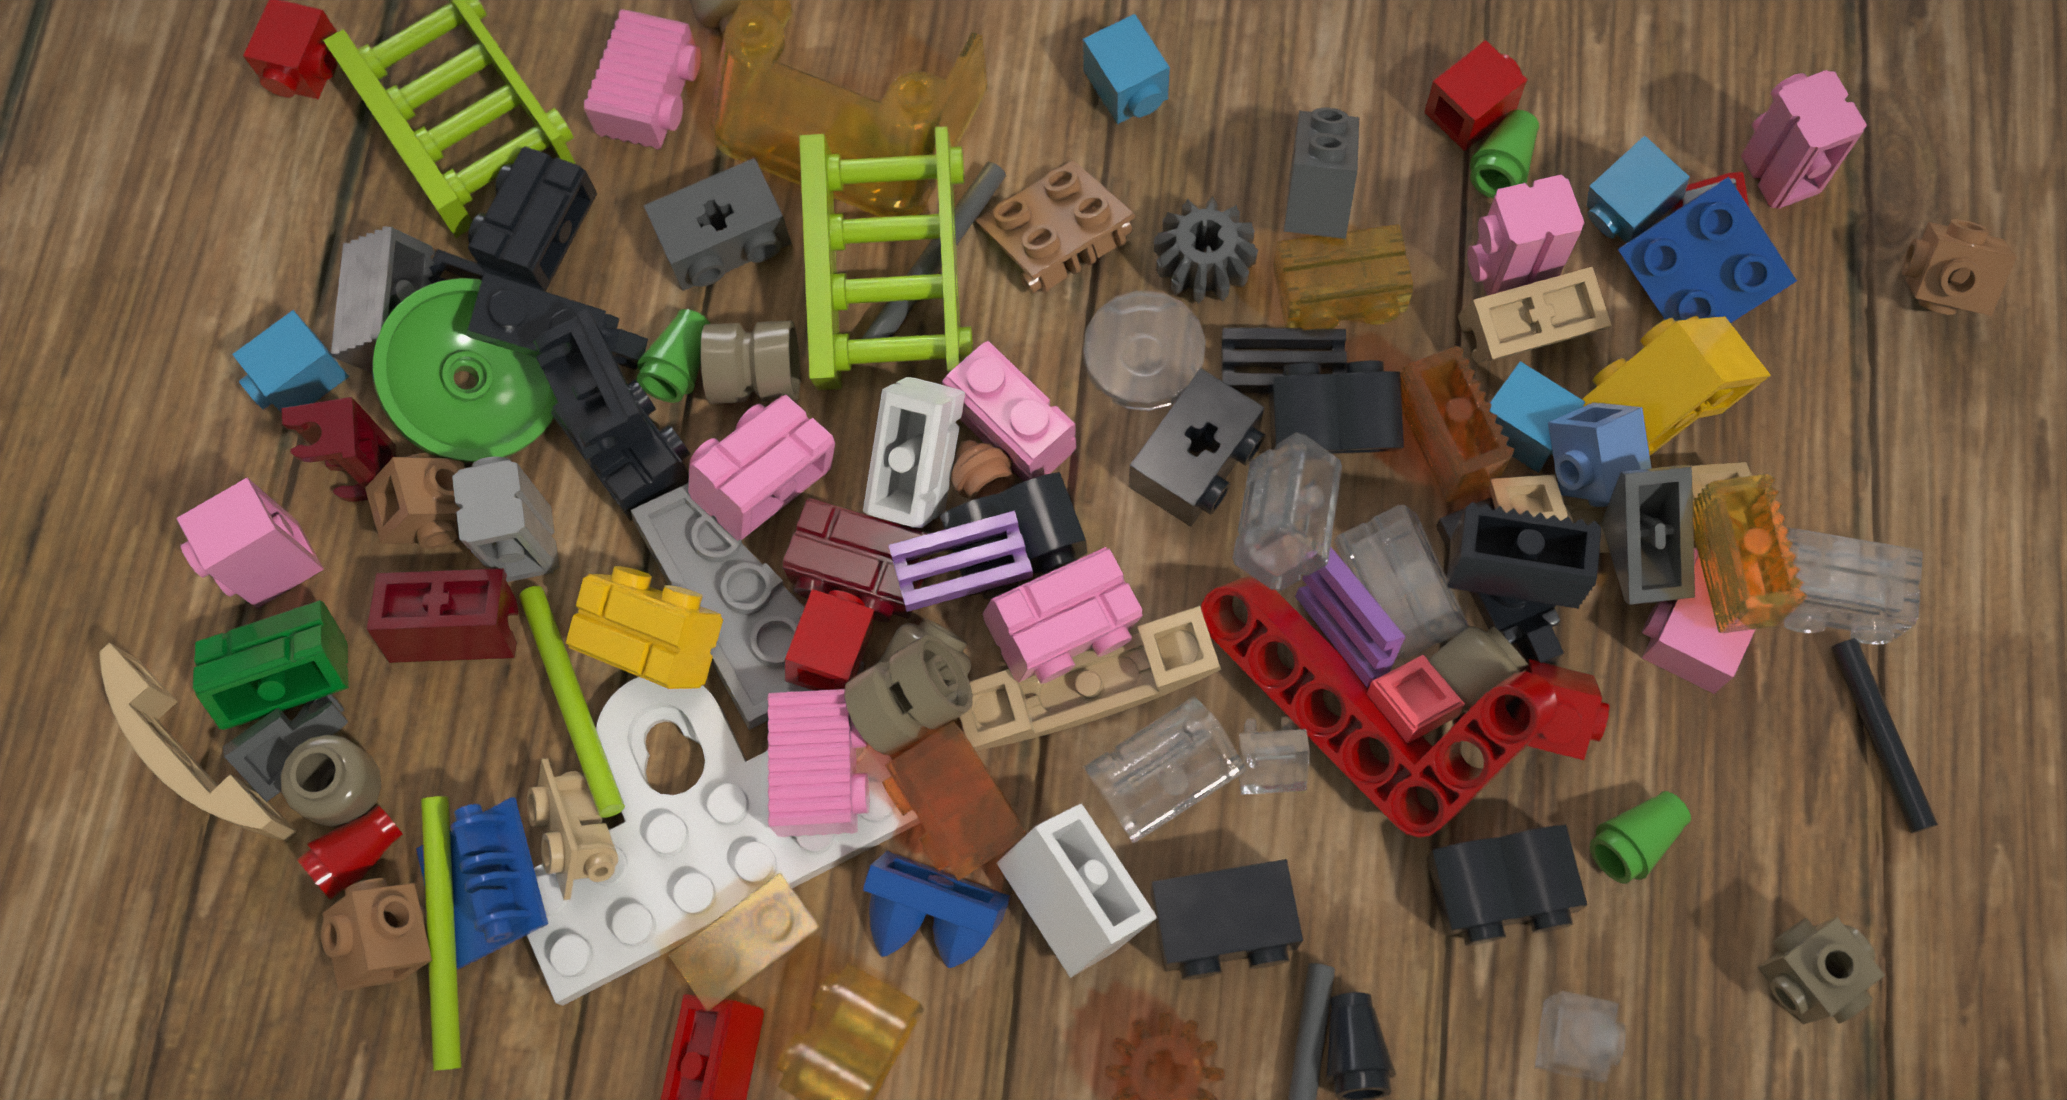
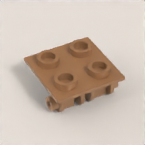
[975,160,1136,294]

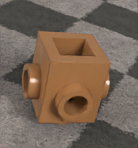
[1902,219,2017,316]
[365,453,465,549]
[321,878,432,991]

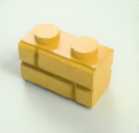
[565,566,723,689]

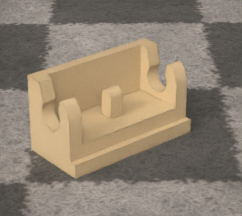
[1457,266,1612,363]

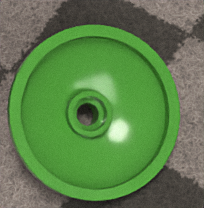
[372,278,558,463]

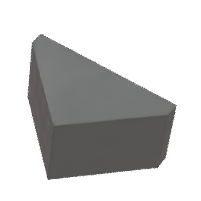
[1601,465,1695,605]

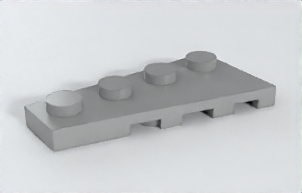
[631,484,864,730]

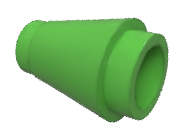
[1470,109,1539,199]
[637,309,710,403]
[1589,791,1691,884]

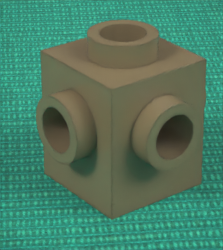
[1758,917,1885,1024]

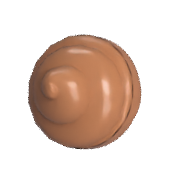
[951,440,1015,501]

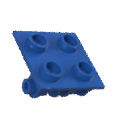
[1618,177,1797,323]
[416,797,548,970]

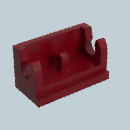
[281,397,396,502]
[367,568,518,663]

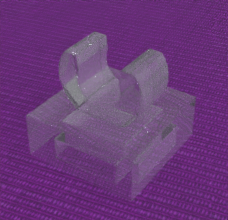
[1238,716,1310,795]

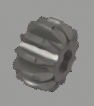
[1154,196,1258,304]

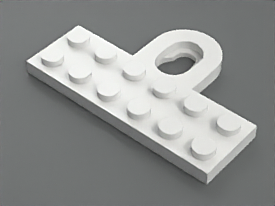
[527,677,922,1006]

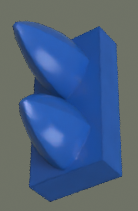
[863,851,1010,968]

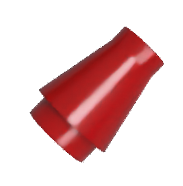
[296,805,403,900]

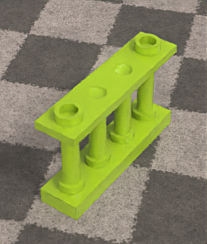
[323,0,576,238]
[799,126,973,390]

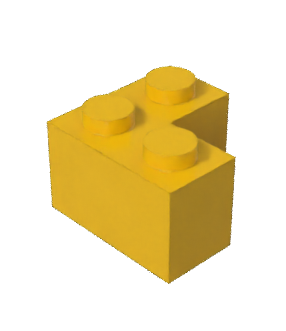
[1582,316,1771,456]

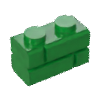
[193,600,349,730]

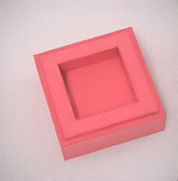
[1367,655,1465,744]

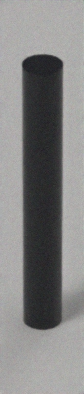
[1831,638,1938,834]

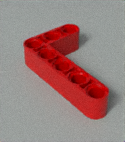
[1201,576,1557,837]

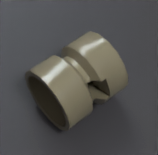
[701,321,800,404]
[844,635,973,755]

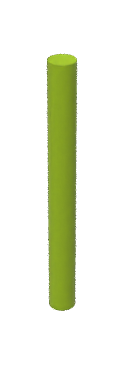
[519,586,625,818]
[421,796,462,1071]

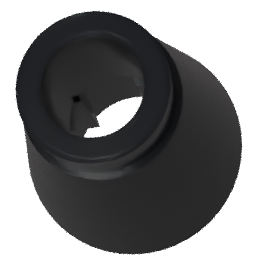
[1326,992,1396,1100]

